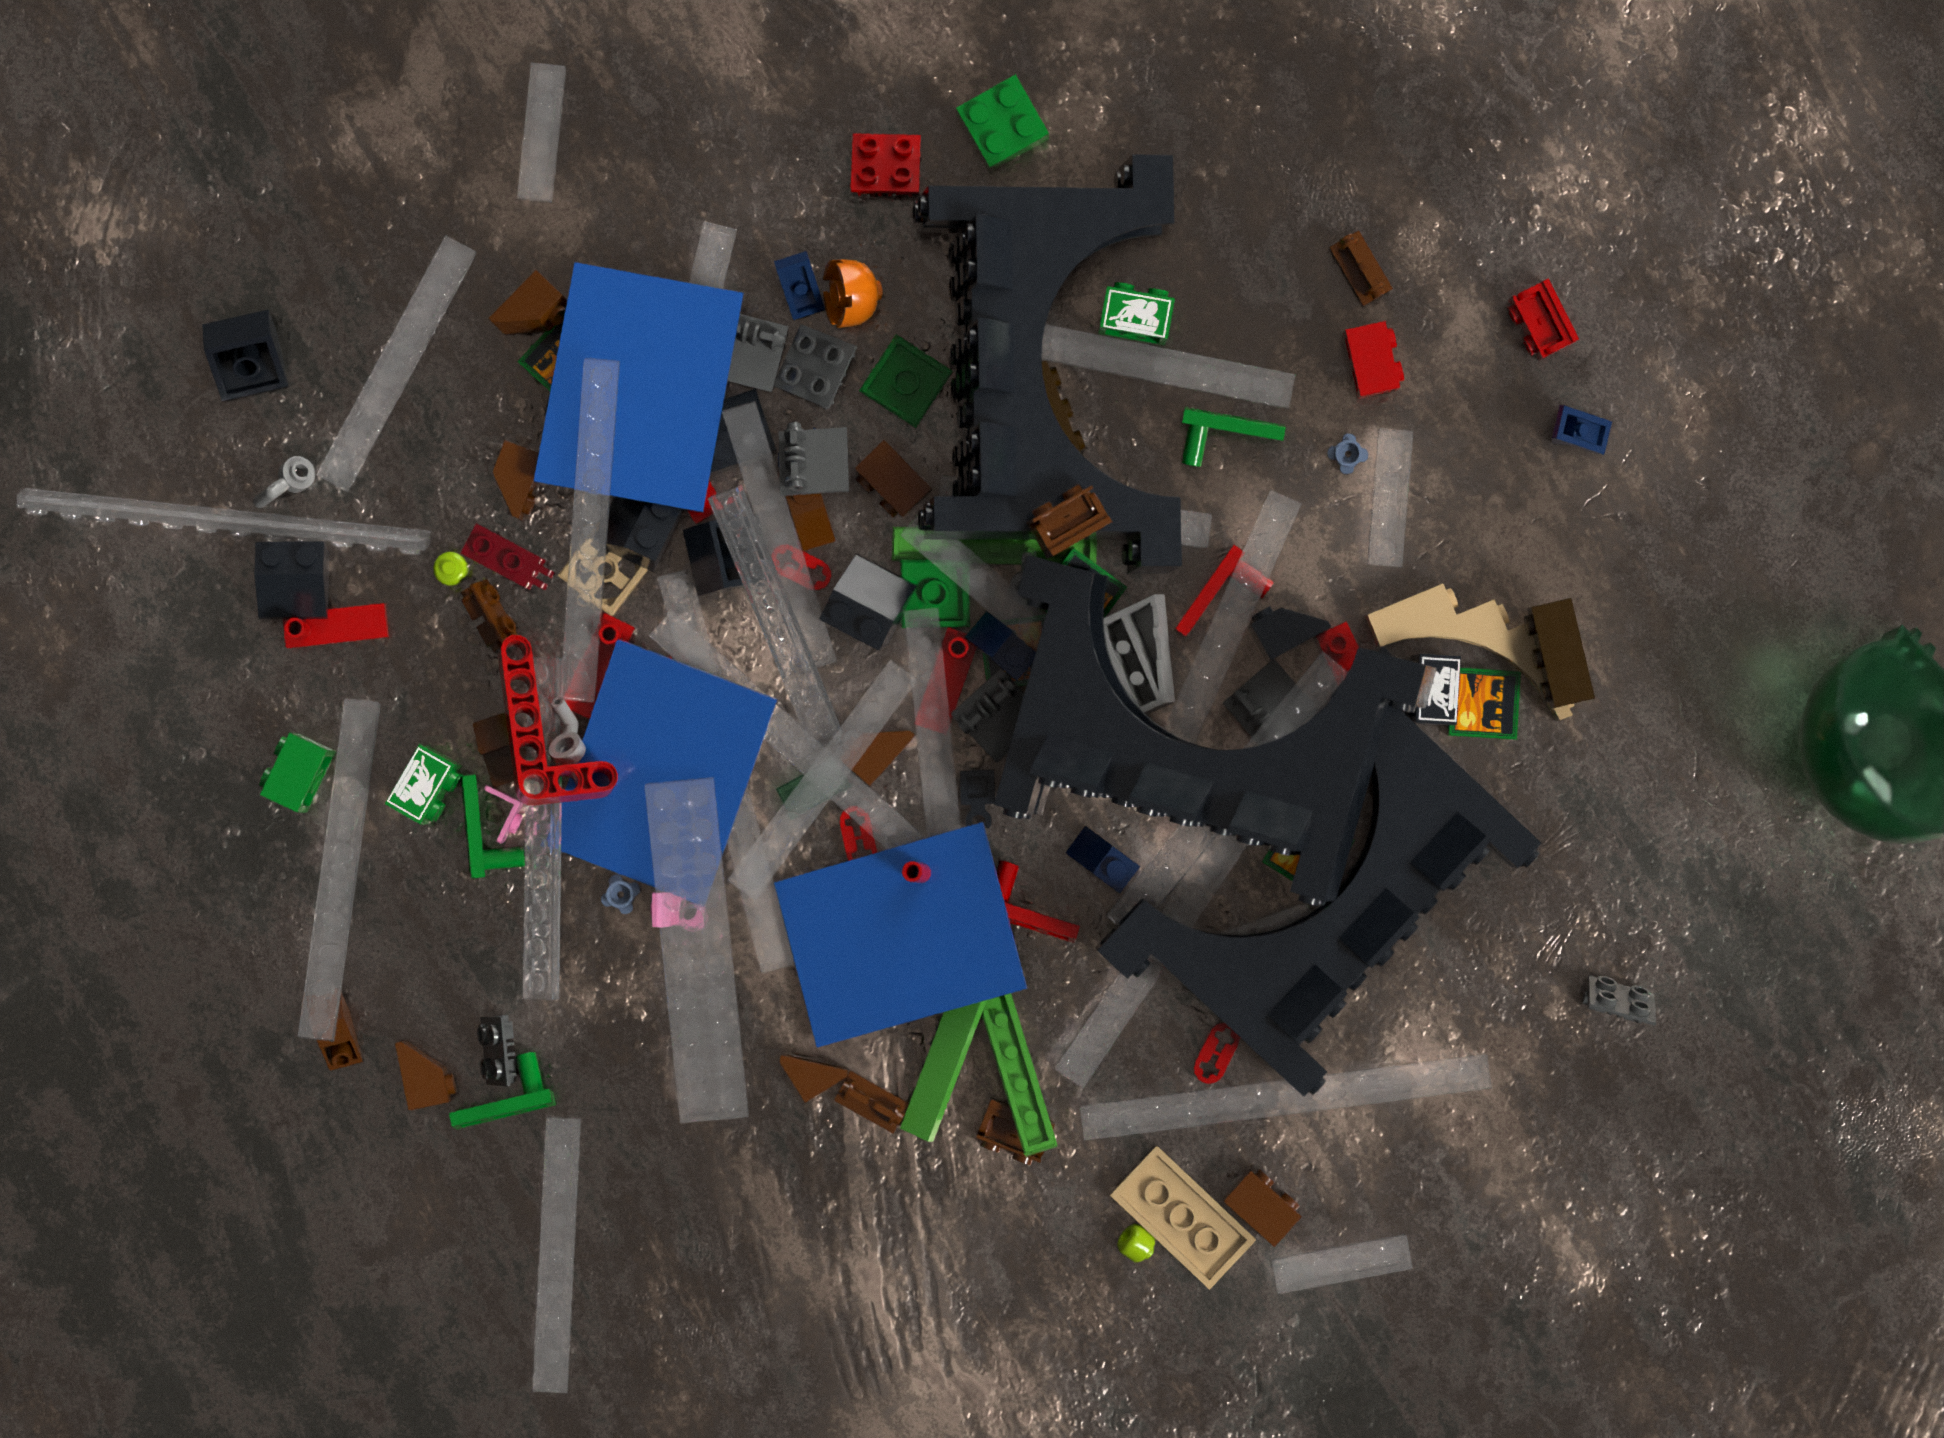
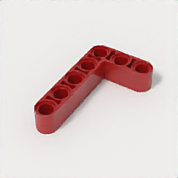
[498,635,618,806]

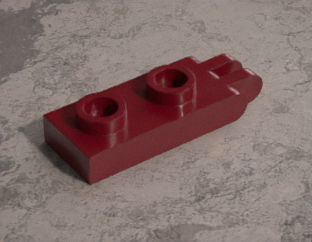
[461,523,555,590]

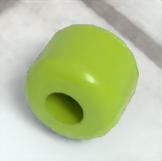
[433,552,469,586]
[1117,1223,1155,1263]

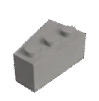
[1104,594,1175,715]

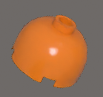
[823,259,883,328]

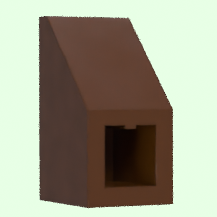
[493,440,542,521]
[307,988,363,1071]

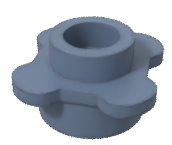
[1327,434,1369,474]
[601,875,641,914]

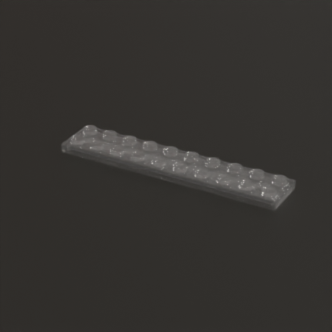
[645,777,749,1123]

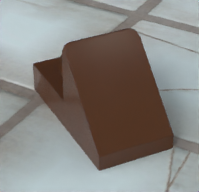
[473,712,514,788]

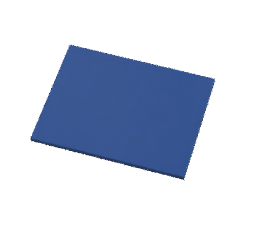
[534,262,744,512]
[546,639,778,906]
[774,822,1027,1048]

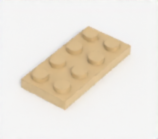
[1110,1145,1256,1290]

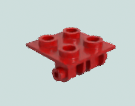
[850,133,921,197]

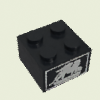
[1402,654,1461,726]

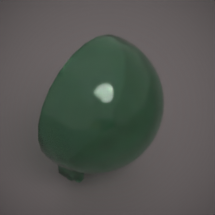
[1798,625,1944,845]

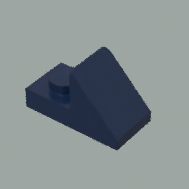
[774,251,825,320]
[1552,405,1612,455]
[965,611,1036,681]
[1065,826,1140,894]

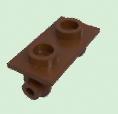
[1329,230,1393,306]
[461,579,518,652]
[834,1071,909,1134]

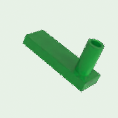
[1181,407,1286,467]
[461,775,525,878]
[449,1052,556,1129]

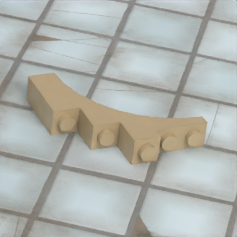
[1365,584,1574,721]

